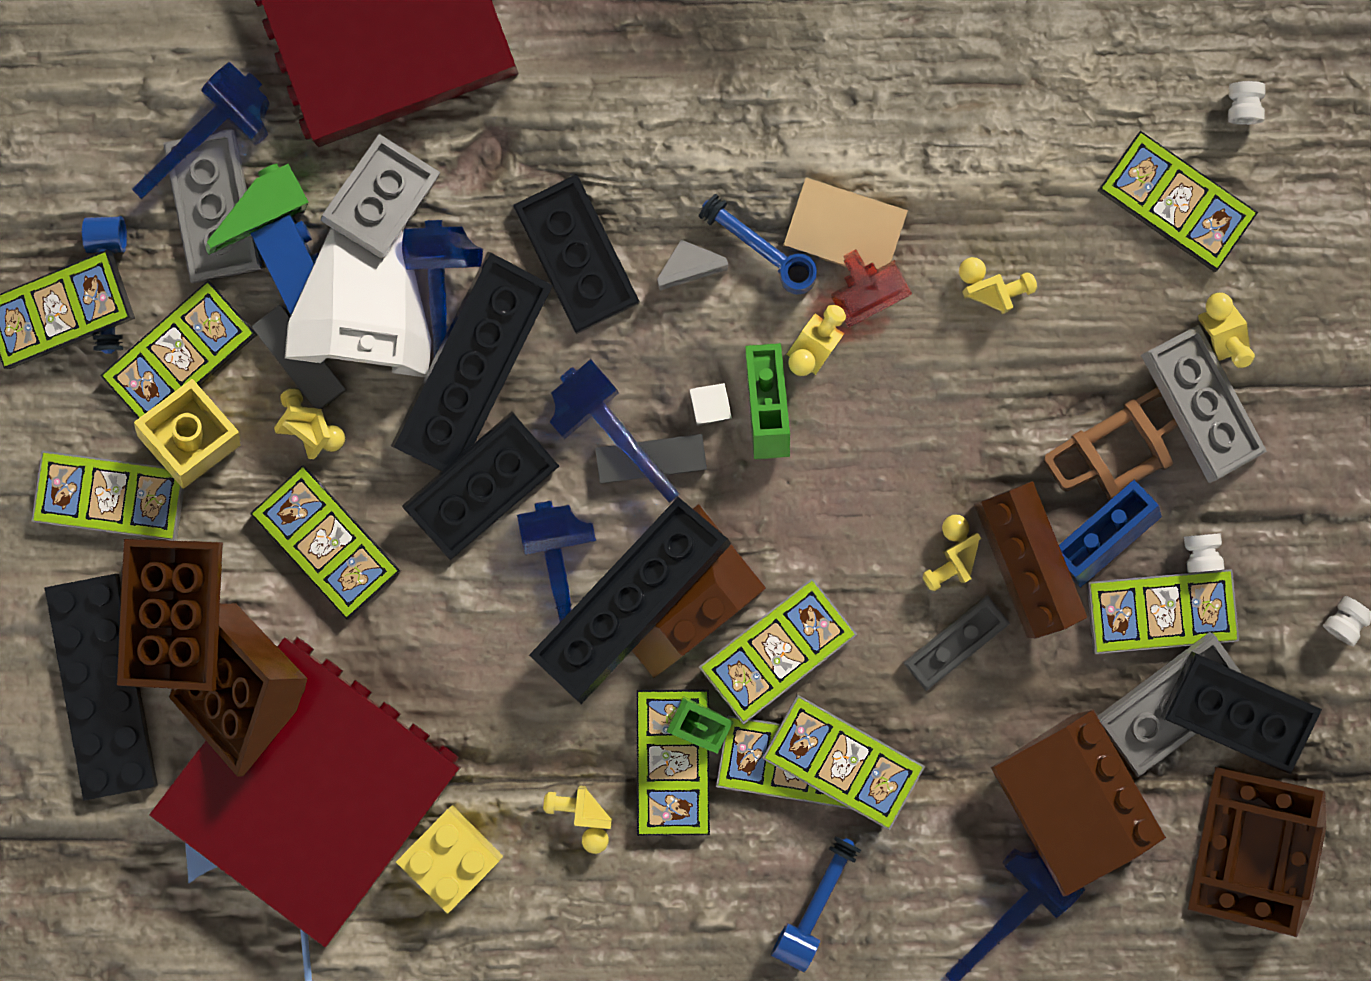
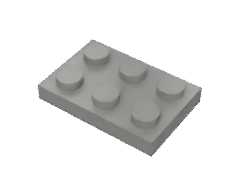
[320,134,440,260]

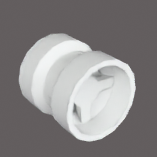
[1228,81,1265,125]
[1184,533,1224,573]
[1323,596,1371,646]

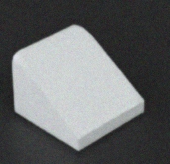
[689,383,732,426]

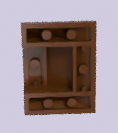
[632,504,766,678]
[1188,767,1326,937]

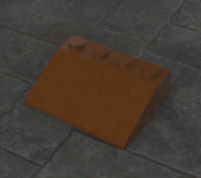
[117,539,223,691]
[169,604,308,776]
[991,710,1166,896]

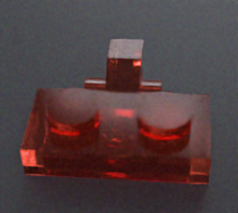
[831,249,912,328]

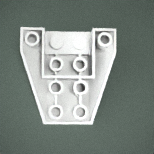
[285,228,431,377]

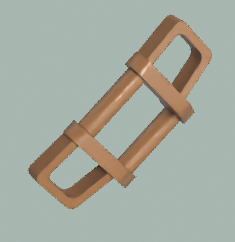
[1044,387,1178,501]

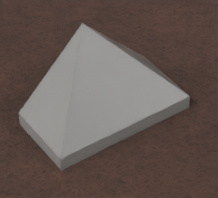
[657,240,728,290]

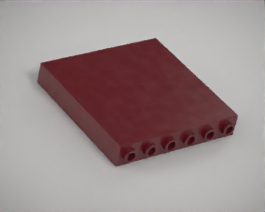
[254,0,519,148]
[149,637,461,948]

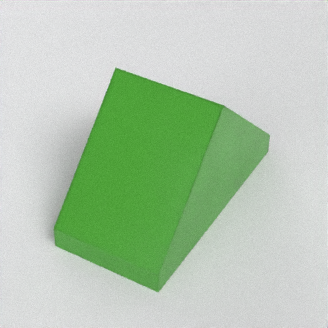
[667,696,734,754]

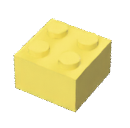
[134,379,241,489]
[396,805,503,914]

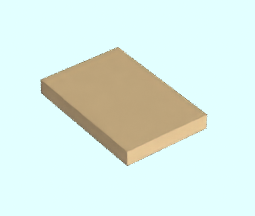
[783,178,908,280]

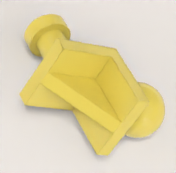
[959,257,1037,314]
[1198,293,1255,368]
[786,305,846,376]
[274,388,345,459]
[922,515,981,591]
[543,786,612,854]

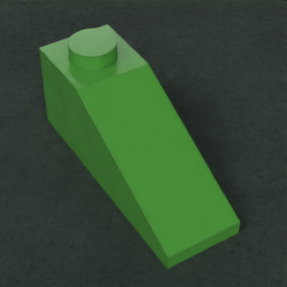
[205,164,309,255]
[745,343,790,459]

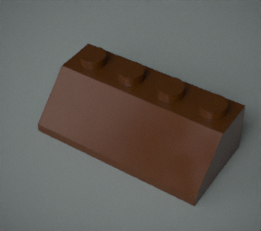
[974,481,1088,639]

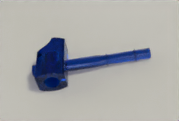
[131,62,270,199]
[402,220,483,358]
[550,359,680,503]
[517,500,597,622]
[945,848,1086,981]

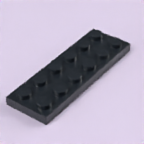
[391,252,553,471]
[529,497,731,705]
[44,574,158,801]

